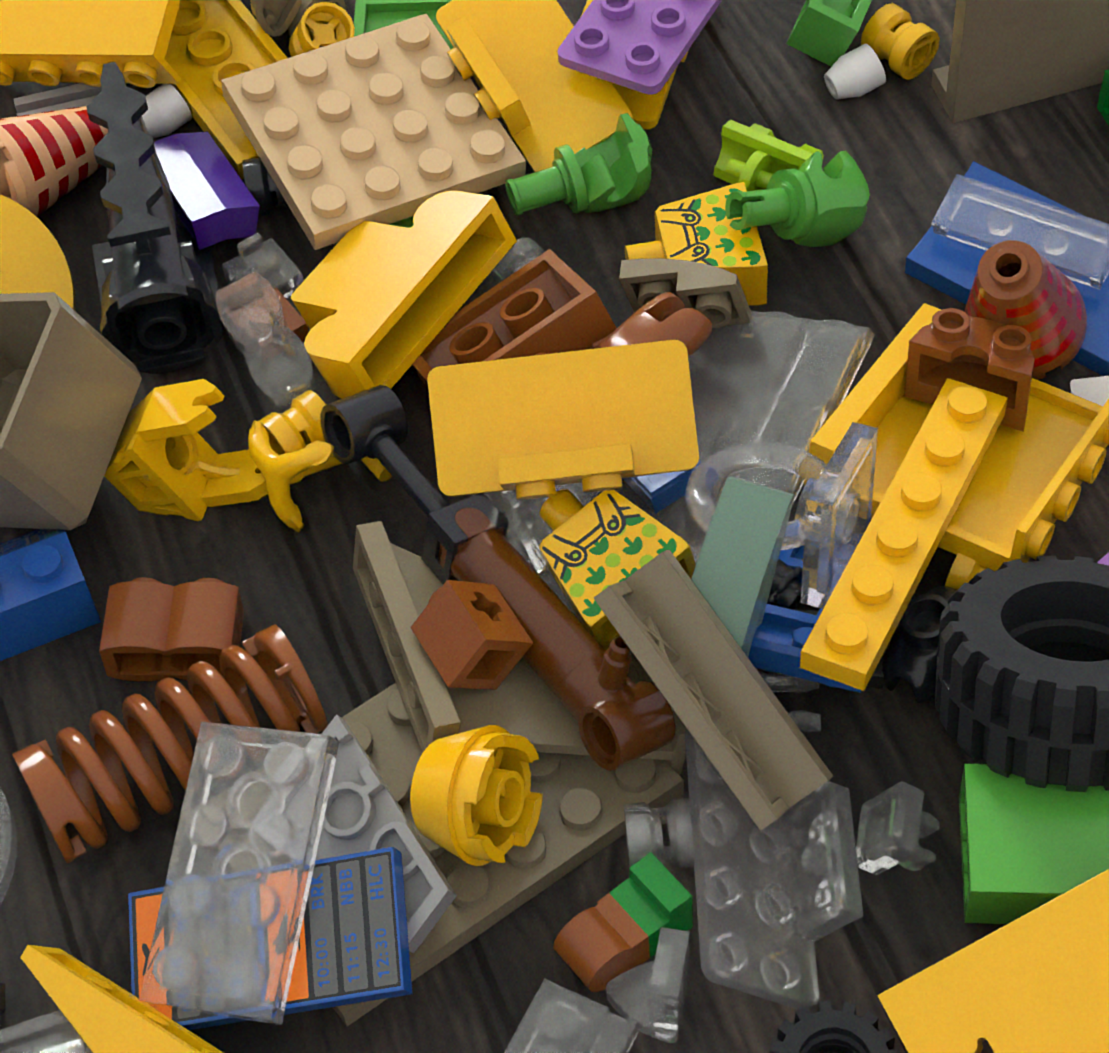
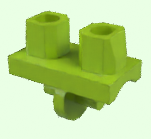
[713,120,824,191]

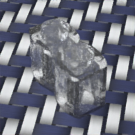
[216,272,317,411]

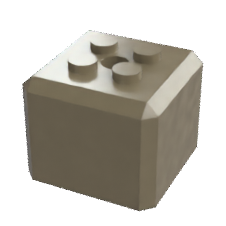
[0,292,142,530]

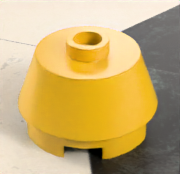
[410,725,543,866]

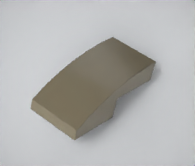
[619,258,752,328]

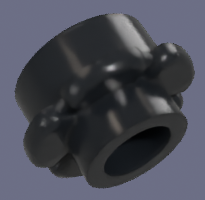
[767,559,807,610]

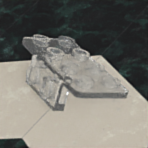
[685,728,863,1009]

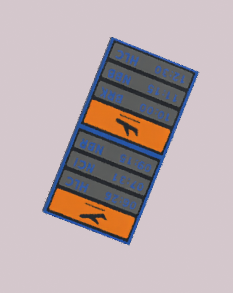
[128,847,413,1030]

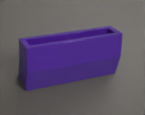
[154,132,260,250]

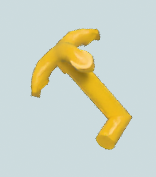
[248,420,393,532]

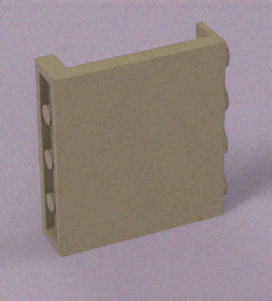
[931,0,1109,123]

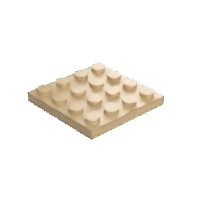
[221,13,526,250]

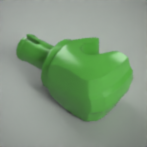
[505,113,652,216]
[725,151,870,247]

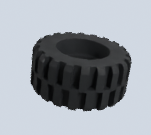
[935,555,1109,792]

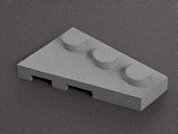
[252,714,457,953]

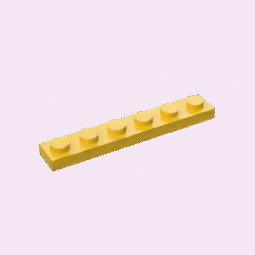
[799,378,1008,691]

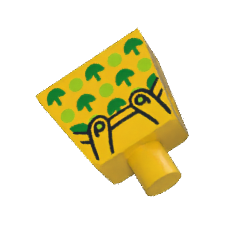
[625,182,768,306]
[539,489,696,650]

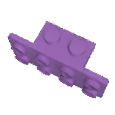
[557,0,722,95]

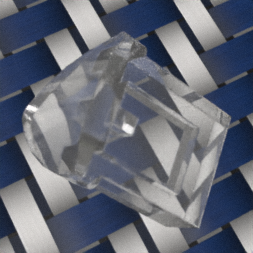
[606,927,690,1043]

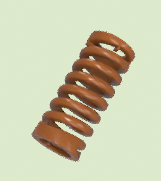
[12,624,328,864]

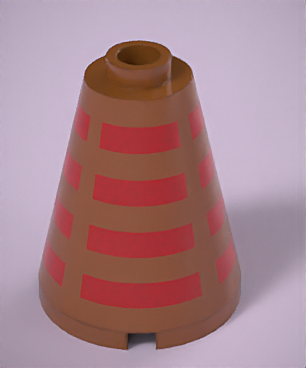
[964,240,1087,380]

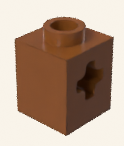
[410,580,533,690]

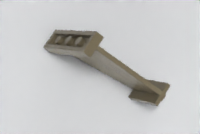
[353,521,694,774]

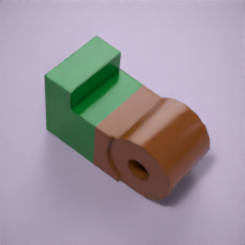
[553,852,693,992]

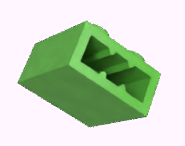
[959,764,1109,924]

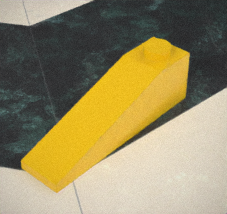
[20,945,224,1053]

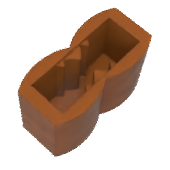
[99,577,244,681]

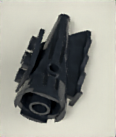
[86,62,224,374]

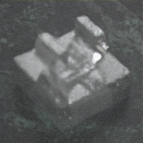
[222,233,304,303]
[854,781,940,875]

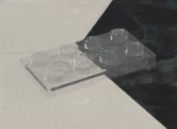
[139,722,339,1025]

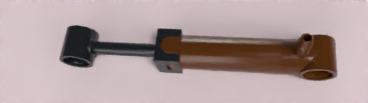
[320,385,676,771]

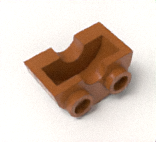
[904,308,1035,432]

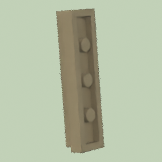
[594,550,833,831]

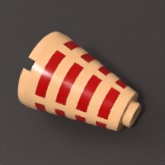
[0,106,108,217]

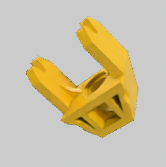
[104,379,279,521]

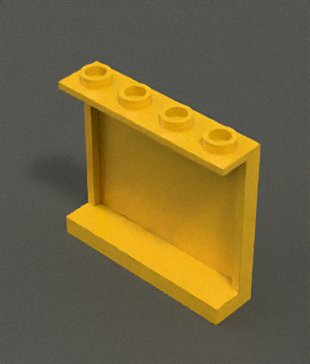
[0,0,181,88]
[804,303,1109,571]

